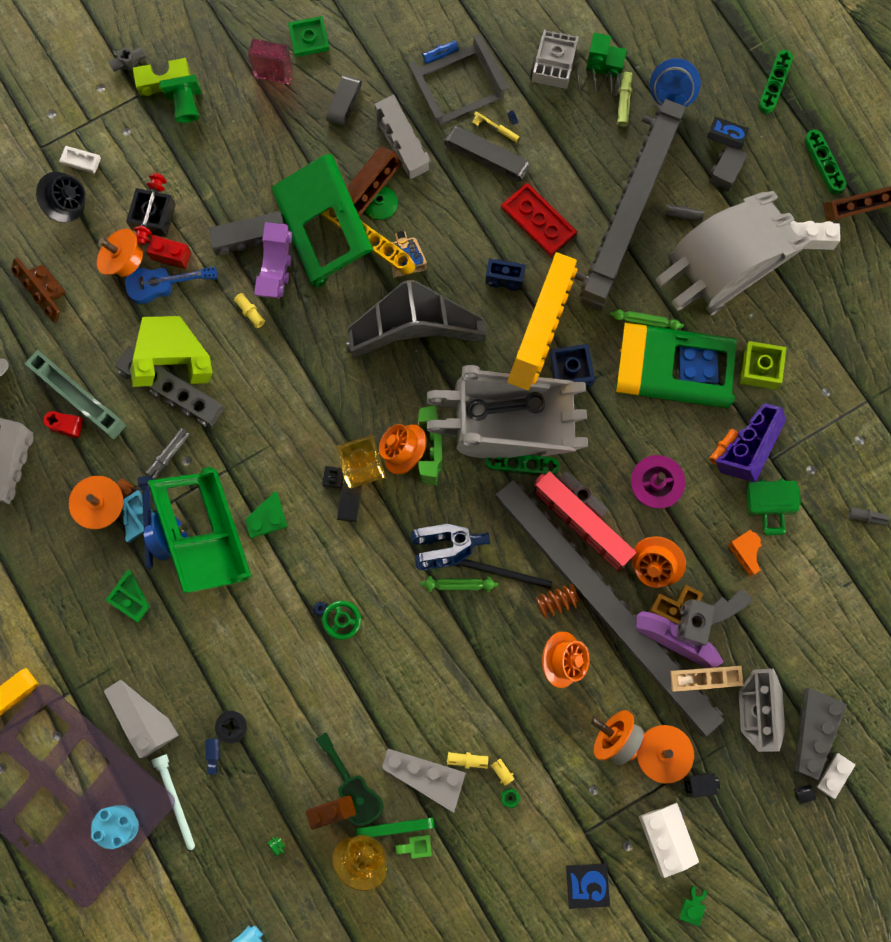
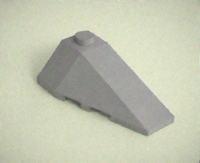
[104,680,179,758]

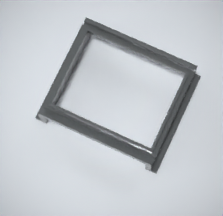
[409,34,508,126]

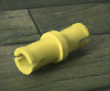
[234,293,265,328]
[447,752,488,769]

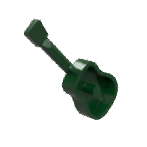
[316,732,384,826]

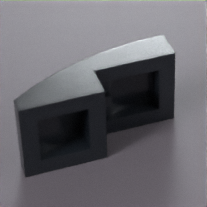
[337,480,363,522]

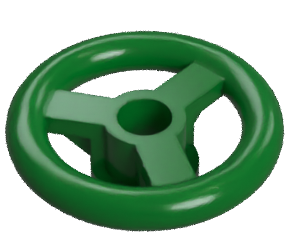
[322,600,361,640]

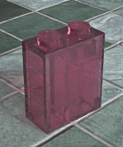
[248,38,293,84]

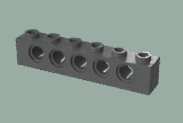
[115,347,225,427]

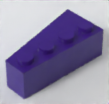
[715,403,786,483]

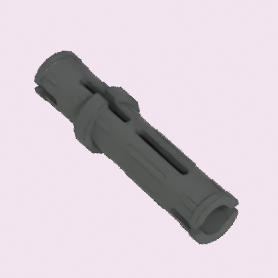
[145,428,190,480]

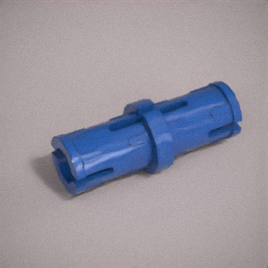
[422,40,459,64]

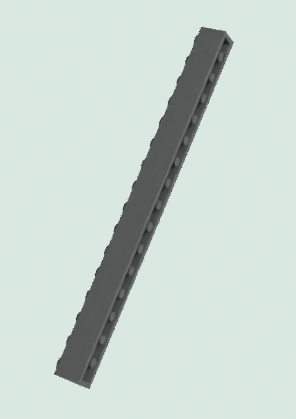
[495,480,725,737]

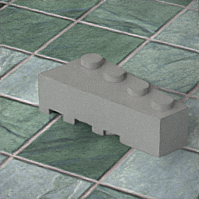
[375,94,430,179]
[0,418,33,505]

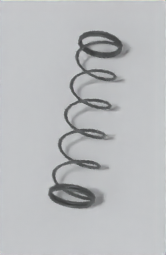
[529,57,622,97]

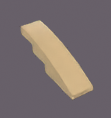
[670,666,744,692]

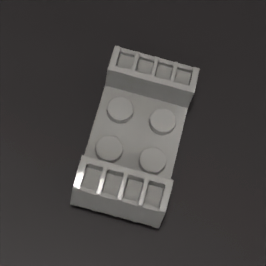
[532,30,579,89]

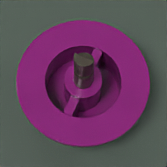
[631,455,685,509]

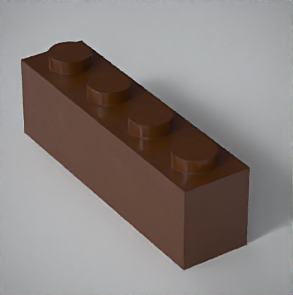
[346,147,402,217]
[823,186,891,221]

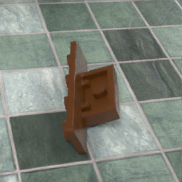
[11,258,65,322]

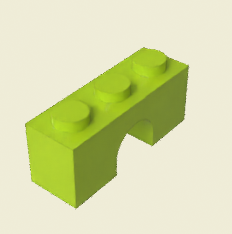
[133,58,191,96]

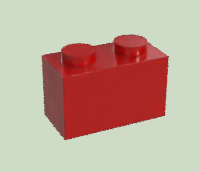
[146,235,191,270]

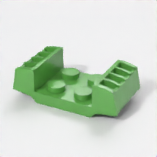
[418,405,442,486]

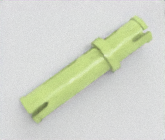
[617,72,633,127]

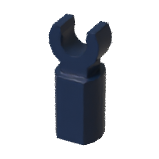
[206,739,220,775]

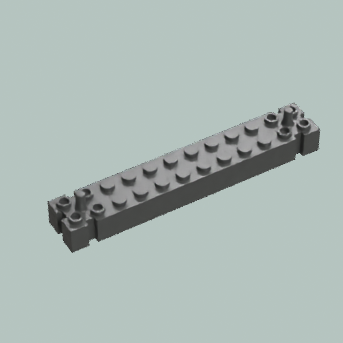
[574,99,686,311]

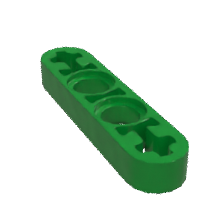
[758,50,793,114]
[804,130,846,195]
[485,455,560,475]
[355,817,435,839]

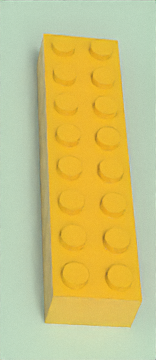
[507,252,578,391]

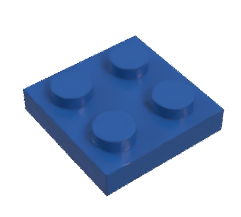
[678,346,719,385]

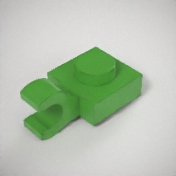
[395,835,432,859]

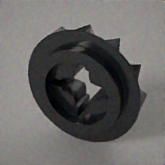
[215,711,247,743]

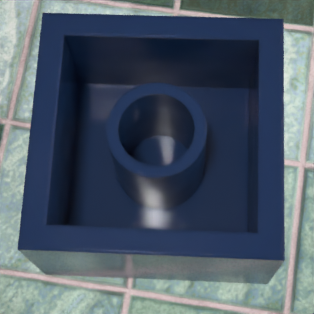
[549,344,595,387]

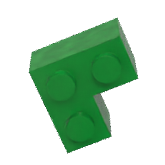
[586,33,627,77]

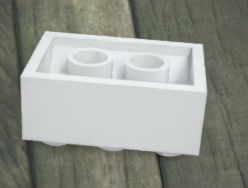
[639,802,699,878]

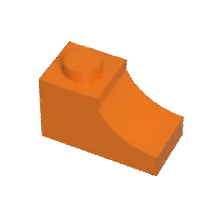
[728,529,762,577]

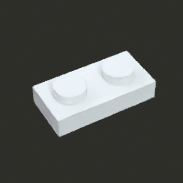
[816,753,855,799]

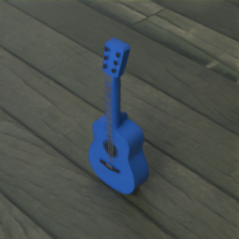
[125,267,218,304]

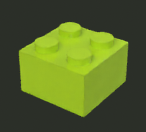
[739,341,787,390]

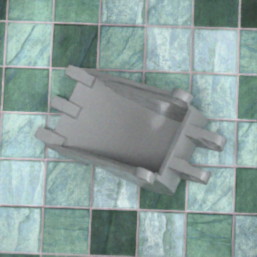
[655,191,811,315]
[427,365,588,459]

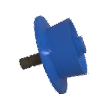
[144,512,191,560]

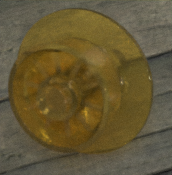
[332,835,386,891]

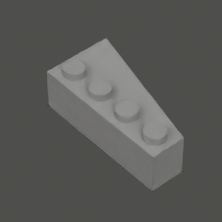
[382,749,466,813]

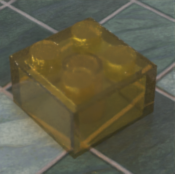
[337,435,386,489]

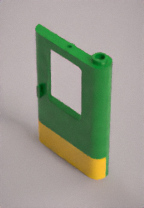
[615,322,737,409]

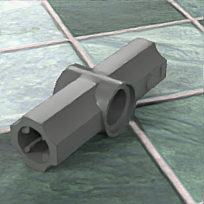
[558,471,609,519]

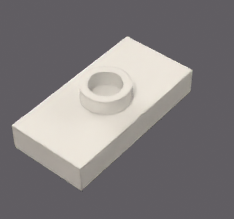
[59,146,101,174]

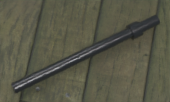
[442,558,552,589]

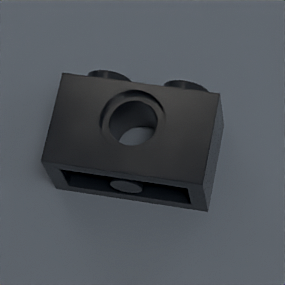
[683,773,720,798]

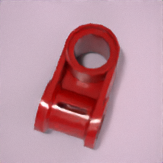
[43,411,84,438]

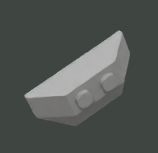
[739,669,785,752]

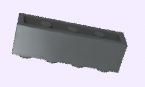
[208,211,284,255]

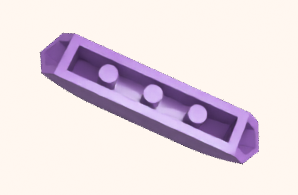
[636,611,723,668]

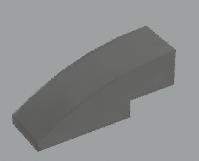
[693,589,753,627]

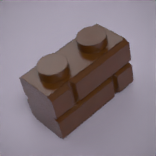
[306,795,356,830]

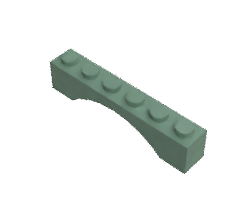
[25,350,126,440]

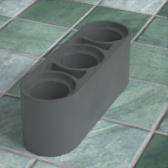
[326,75,362,127]

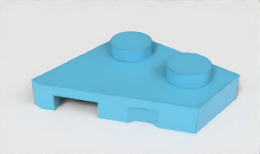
[123,490,154,543]

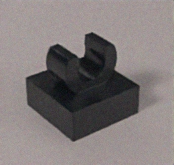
[322,466,345,489]

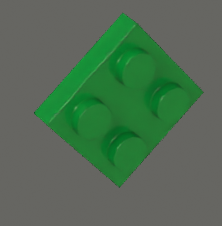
[288,16,330,57]

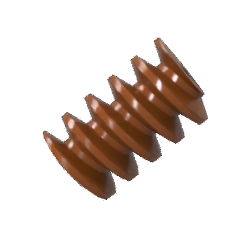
[535,583,579,619]

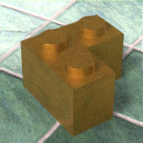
[649,585,704,624]

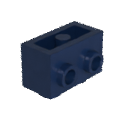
[485,258,526,291]

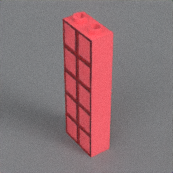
[534,471,636,572]

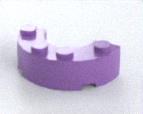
[254,222,292,299]

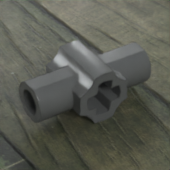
[109,47,146,72]

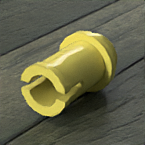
[491,759,514,786]

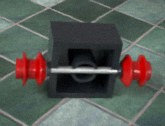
[126,173,176,245]

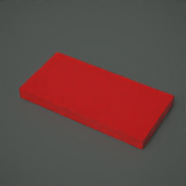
[501,183,578,257]

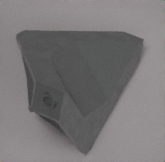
[346,279,486,358]

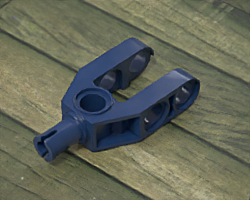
[411,524,491,570]

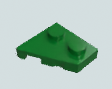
[245,491,288,539]
[106,569,150,623]

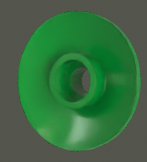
[364,186,398,220]

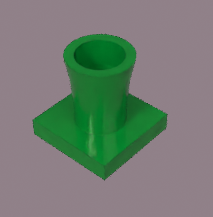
[159,74,202,123]

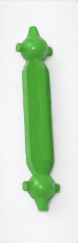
[609,309,684,330]
[420,576,498,592]

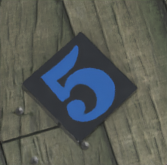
[707,116,749,150]
[566,863,610,909]

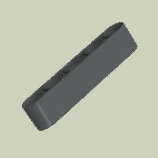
[444,126,530,182]

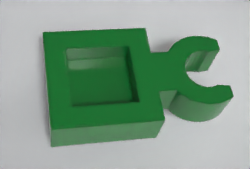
[678,886,707,927]

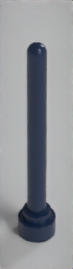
[138,476,153,569]

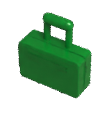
[746,479,801,536]

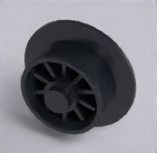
[36,172,86,223]

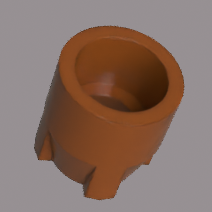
[117,478,136,497]

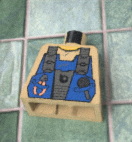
[391,231,427,278]

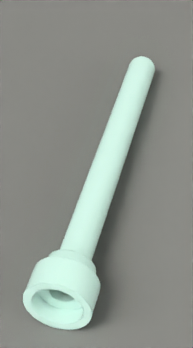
[151,754,195,850]

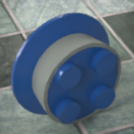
[650,58,701,107]

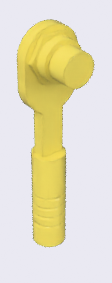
[472,111,520,143]

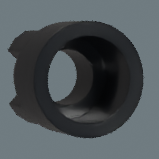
[794,784,816,805]

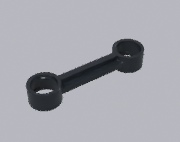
[468,392,545,421]

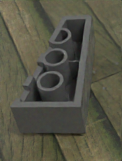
[793,688,847,780]

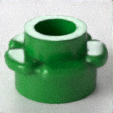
[501,788,520,809]
[267,837,285,857]

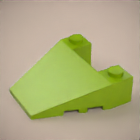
[130,316,212,387]

